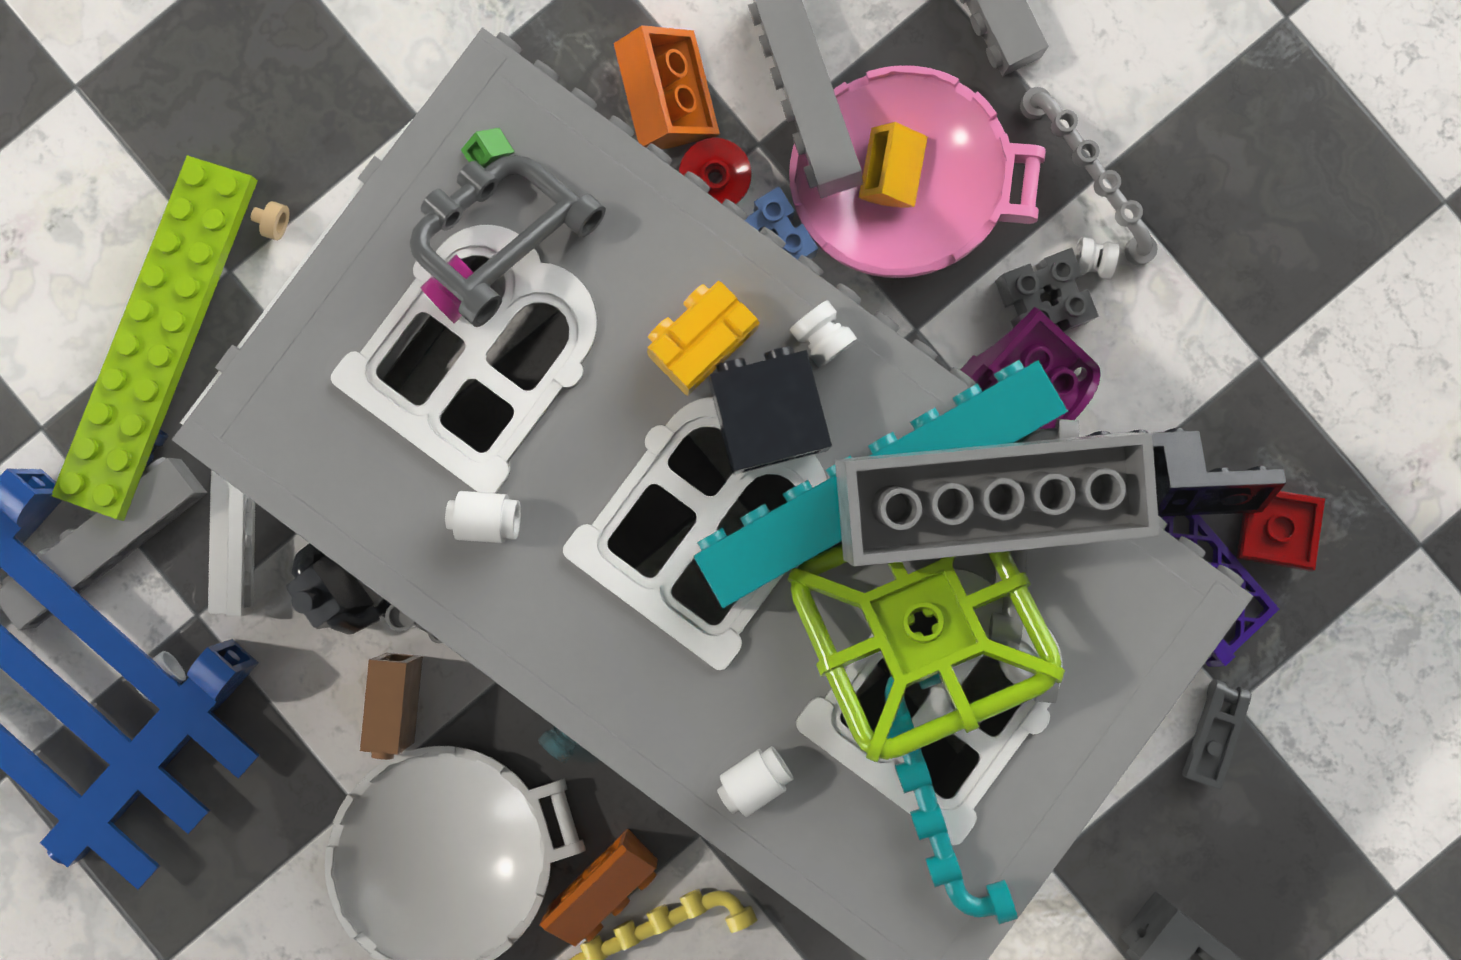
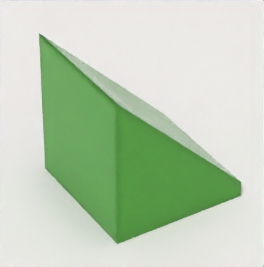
[461,128,515,168]

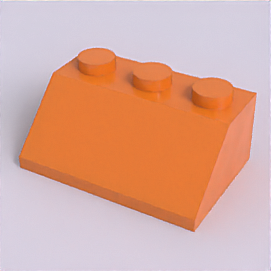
[613,25,720,149]
[539,829,658,947]

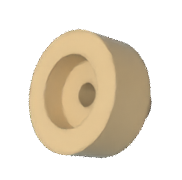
[251,201,289,241]

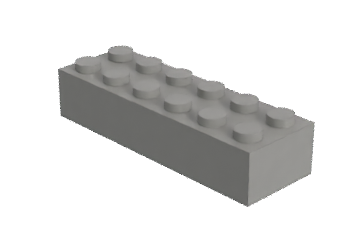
[835,432,1160,566]

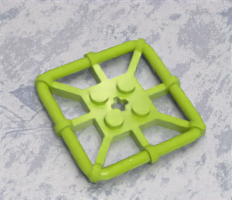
[787,544,1065,763]

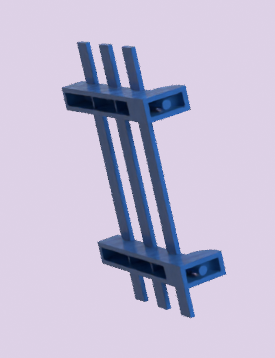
[0,468,260,890]

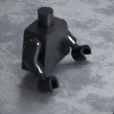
[286,543,391,635]

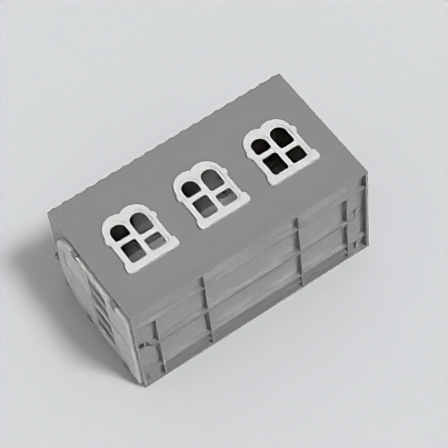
[172,27,1253,960]

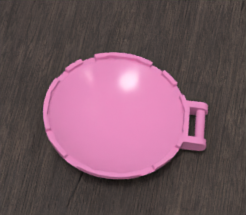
[789,66,1046,278]

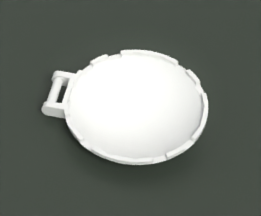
[325,746,586,960]

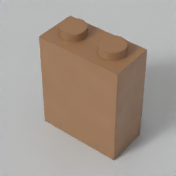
[360,653,423,760]

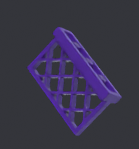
[1160,515,1280,667]

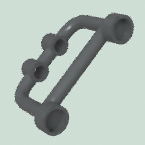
[410,155,606,327]

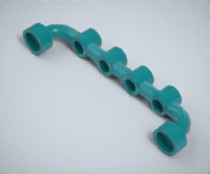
[879,674,1018,925]

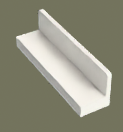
[208,470,255,616]

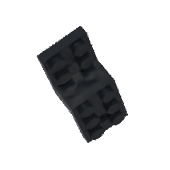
[1086,428,1286,517]

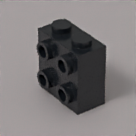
[708,346,832,475]

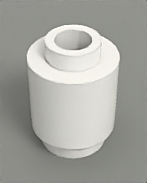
[445,491,521,543]
[717,746,794,817]

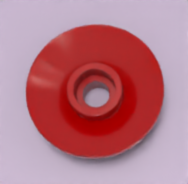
[679,138,752,204]

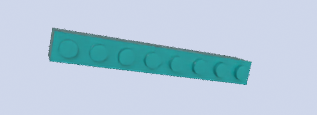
[693,360,1068,608]

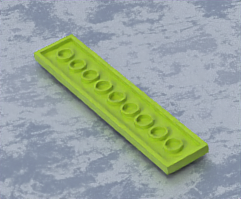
[51,155,258,521]

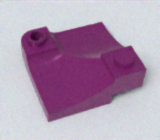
[960,307,1100,429]

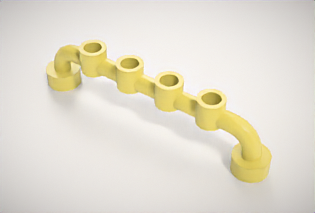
[569,889,757,960]

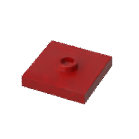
[1237,491,1325,572]

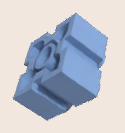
[745,186,818,260]

